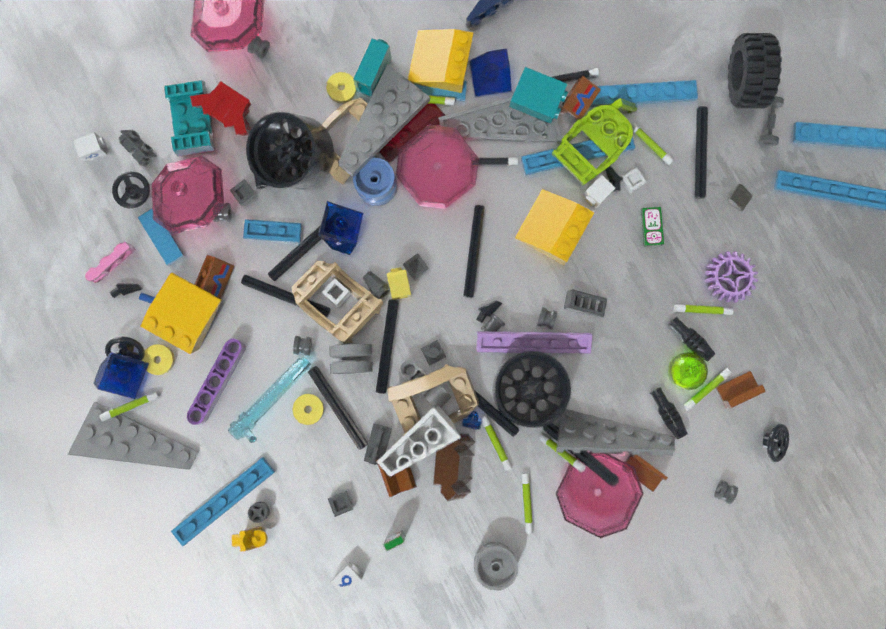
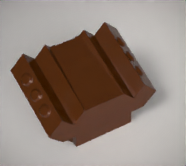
[433,434,475,501]

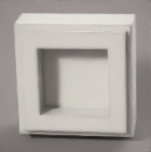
[621,167,647,193]

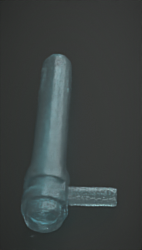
[228,356,311,443]

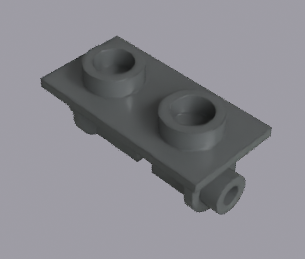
[119,130,157,166]
[364,423,392,465]

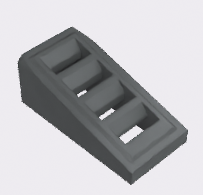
[564,289,607,317]

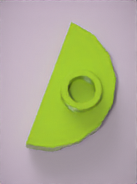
[611,98,637,114]

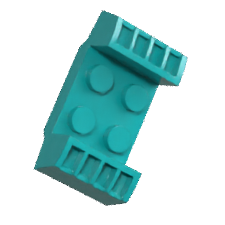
[164,80,215,157]

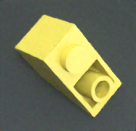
[387,268,412,300]

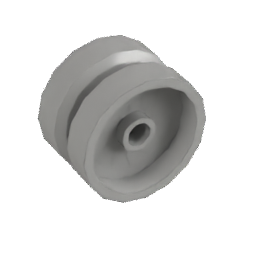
[329,343,373,374]
[474,542,518,591]

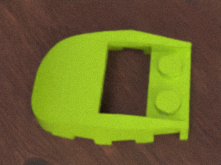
[552,105,633,186]

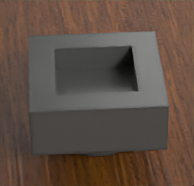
[230,179,257,206]
[403,253,429,280]
[421,340,446,366]
[328,491,353,517]

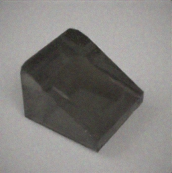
[726,184,753,211]

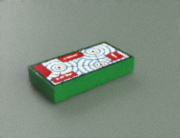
[383,530,406,551]

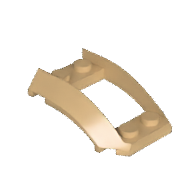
[311,97,368,185]
[291,261,383,344]
[387,364,479,436]

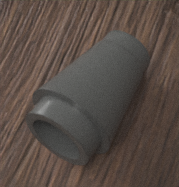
[363,271,390,299]

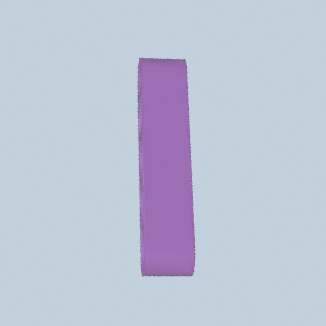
[186,339,245,425]

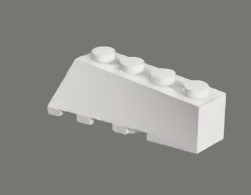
[377,406,461,476]

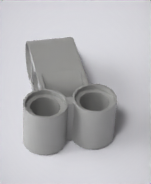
[400,360,452,408]

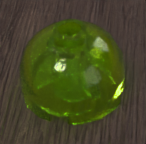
[668,352,708,391]

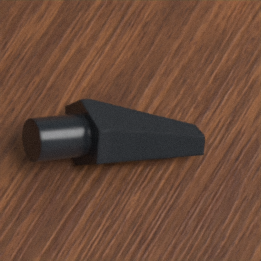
[605,165,623,192]
[110,283,143,298]
[476,300,503,323]

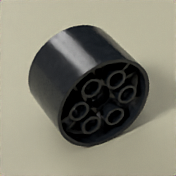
[246,112,334,189]
[492,351,571,428]

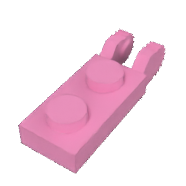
[85,242,136,283]

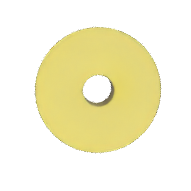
[326,72,357,103]
[142,344,175,375]
[292,394,324,425]

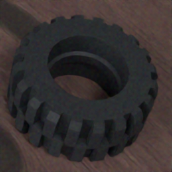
[727,33,782,108]

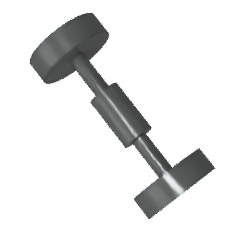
[759,96,784,146]

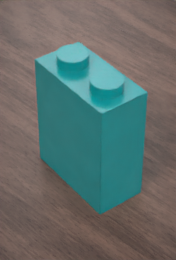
[353,38,392,97]
[509,67,568,124]

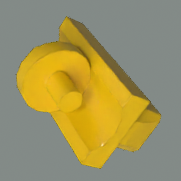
[232,526,268,552]

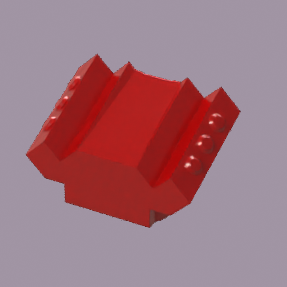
[190,81,251,136]

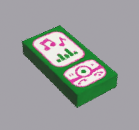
[641,207,664,246]

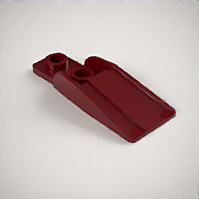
[379,103,446,163]

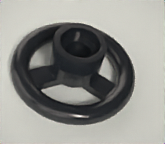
[112,171,150,209]
[105,336,145,367]
[763,424,789,462]

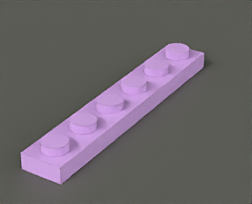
[476,331,592,353]

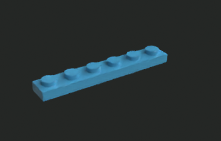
[590,80,698,107]
[793,122,886,150]

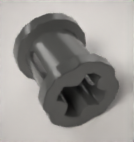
[480,313,505,332]

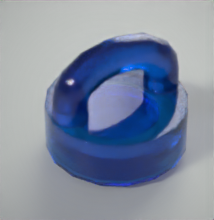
[462,411,482,430]

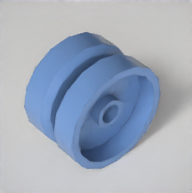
[353,157,398,206]

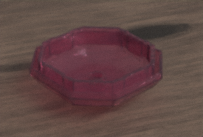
[190,0,265,52]
[396,125,479,209]
[151,155,224,234]
[555,452,644,538]

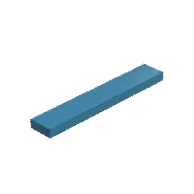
[521,137,635,176]
[774,170,886,211]
[171,457,275,547]

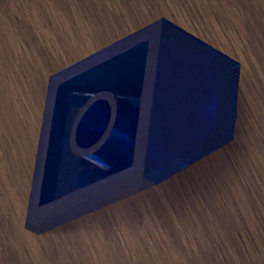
[469,48,512,98]
[318,201,364,255]
[93,352,149,399]

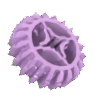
[705,251,758,303]

